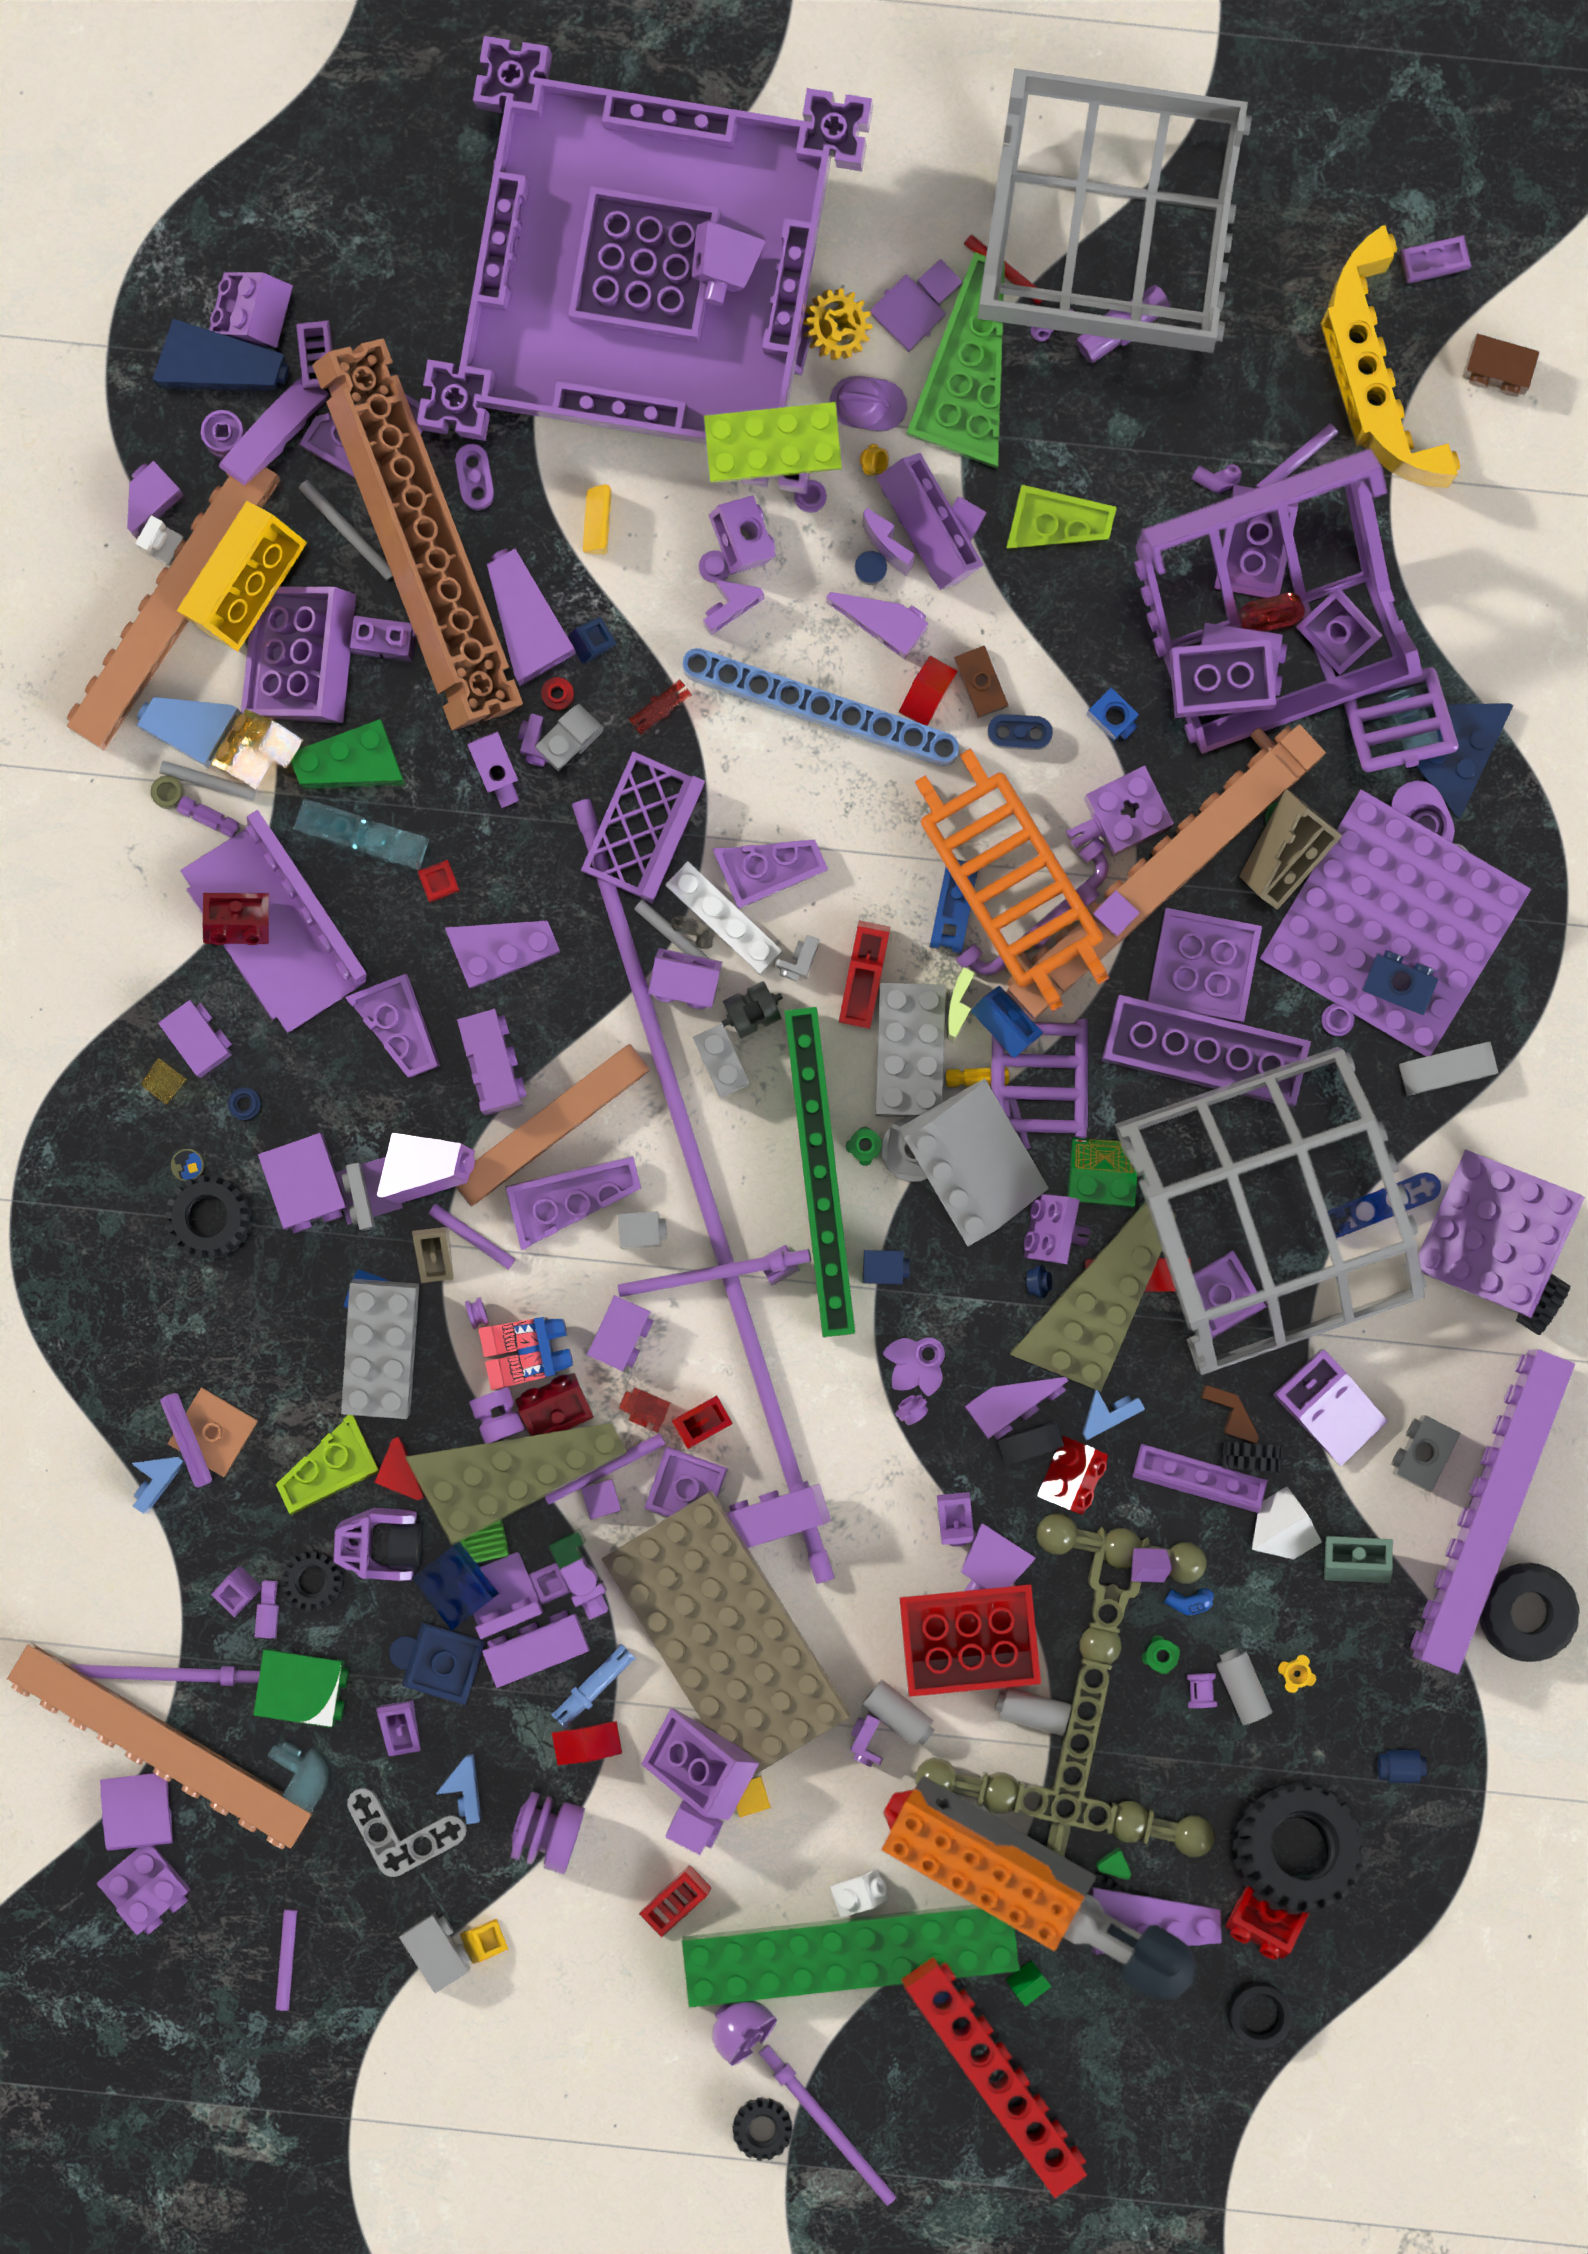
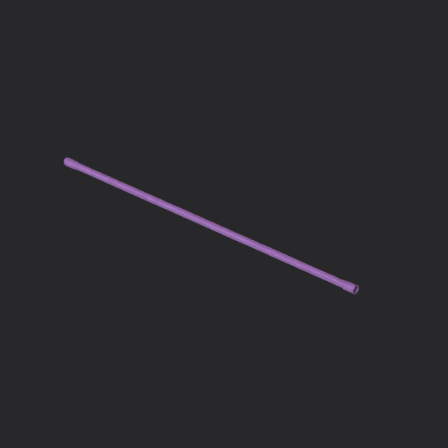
[572,799,835,1584]

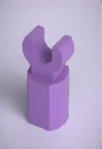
[255,1580,279,1638]

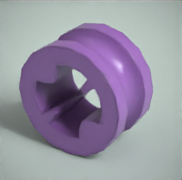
[465,1297,489,1329]

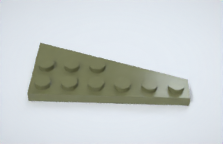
[1010,1202,1177,1392]
[405,1423,627,1545]

